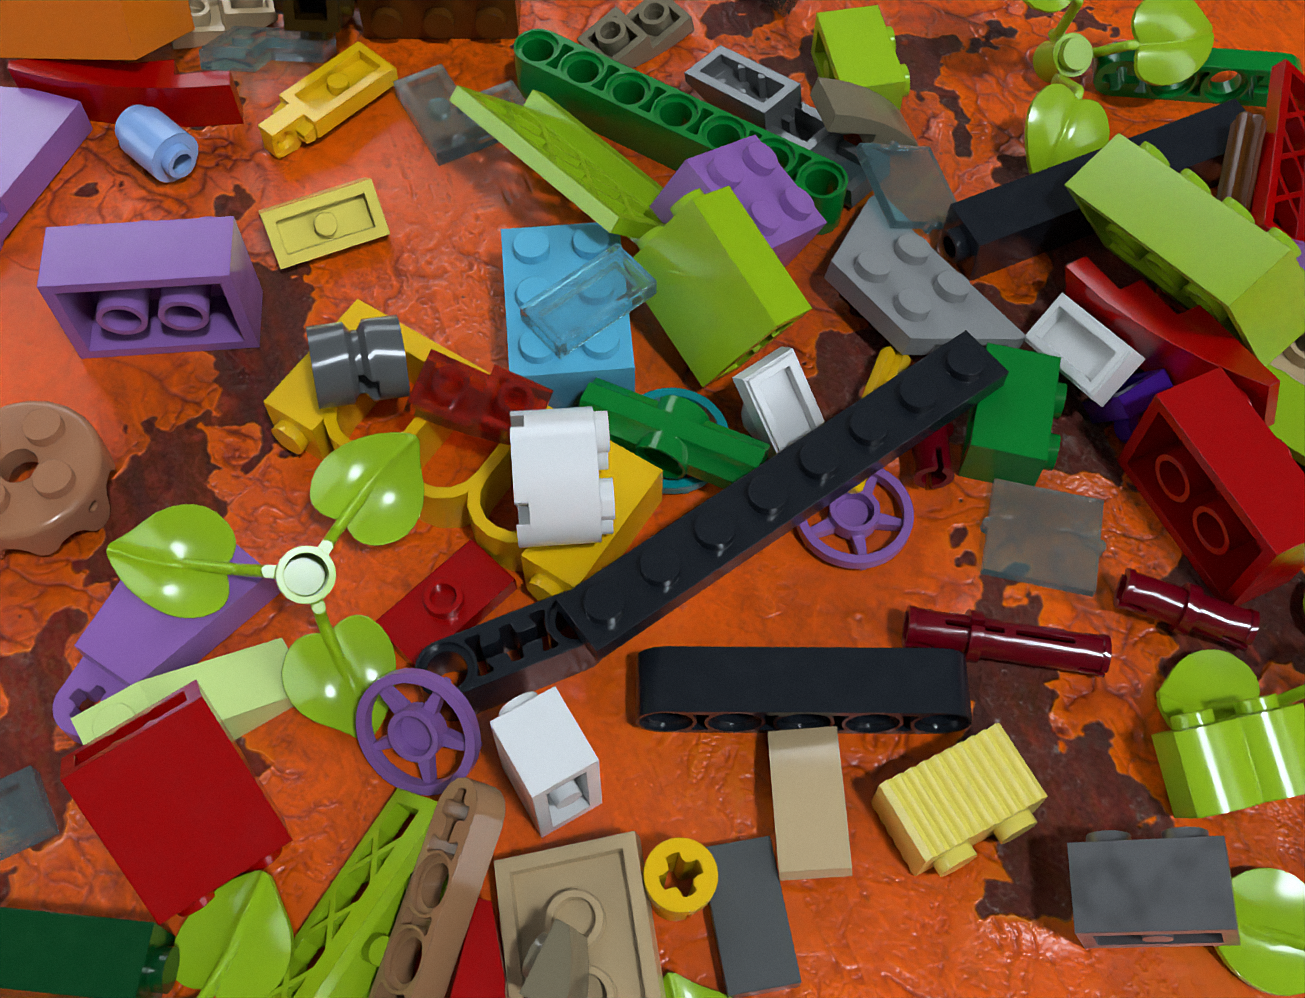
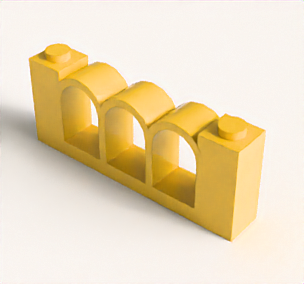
[263,299,663,601]

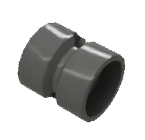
[305,315,410,409]

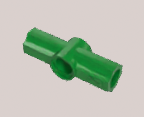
[579,377,770,489]

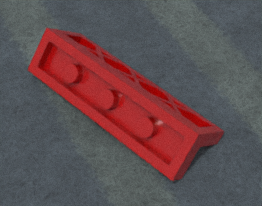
[1251,59,1305,242]

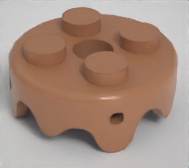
[0,401,115,559]

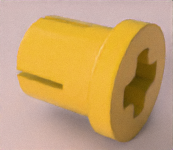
[643,837,718,921]

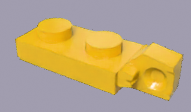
[258,41,399,159]

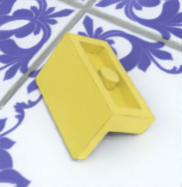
[258,177,390,269]

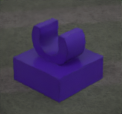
[1082,368,1173,444]

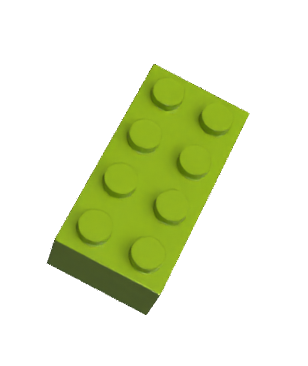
[1064,133,1305,367]

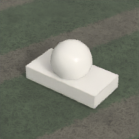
[1024,292,1145,407]
[732,346,825,459]

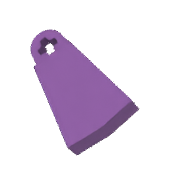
[0,86,93,251]
[52,544,280,744]

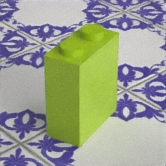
[623,186,812,387]

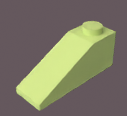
[70,638,294,745]

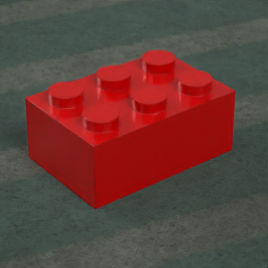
[1117,366,1305,606]

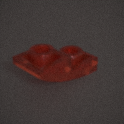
[404,349,553,445]

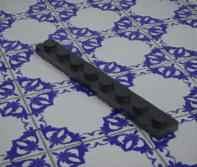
[556,330,1009,662]

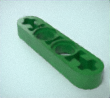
[1092,42,1303,107]

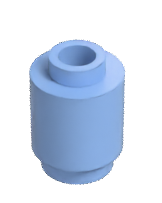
[115,104,198,183]

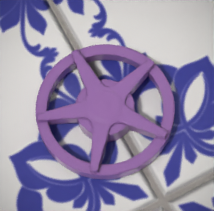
[796,468,914,570]
[356,668,482,796]

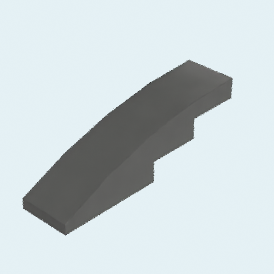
[684,45,887,208]

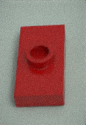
[375,539,517,668]

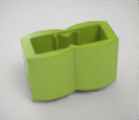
[1151,693,1305,819]

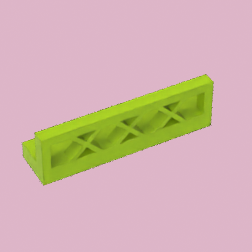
[266,788,449,998]

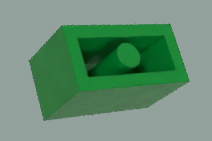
[958,342,1067,492]

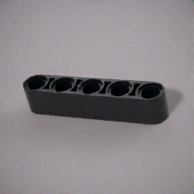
[635,646,972,734]

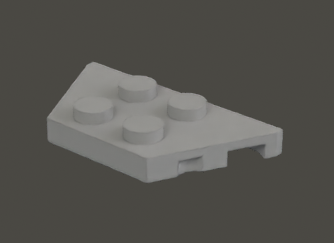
[824,195,1027,355]

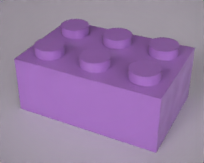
[37,216,263,359]

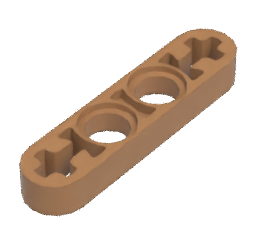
[368,777,506,998]

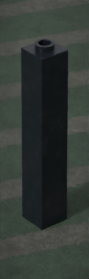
[940,99,1246,281]

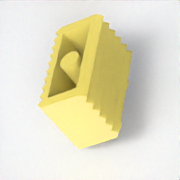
[871,723,1048,877]

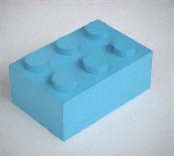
[501,222,635,409]

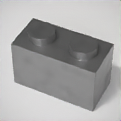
[1067,826,1241,949]

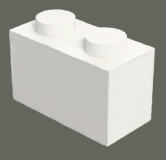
[490,686,602,838]

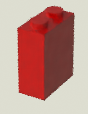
[60,680,293,925]

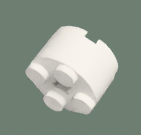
[510,406,615,548]

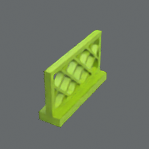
[449,85,663,244]

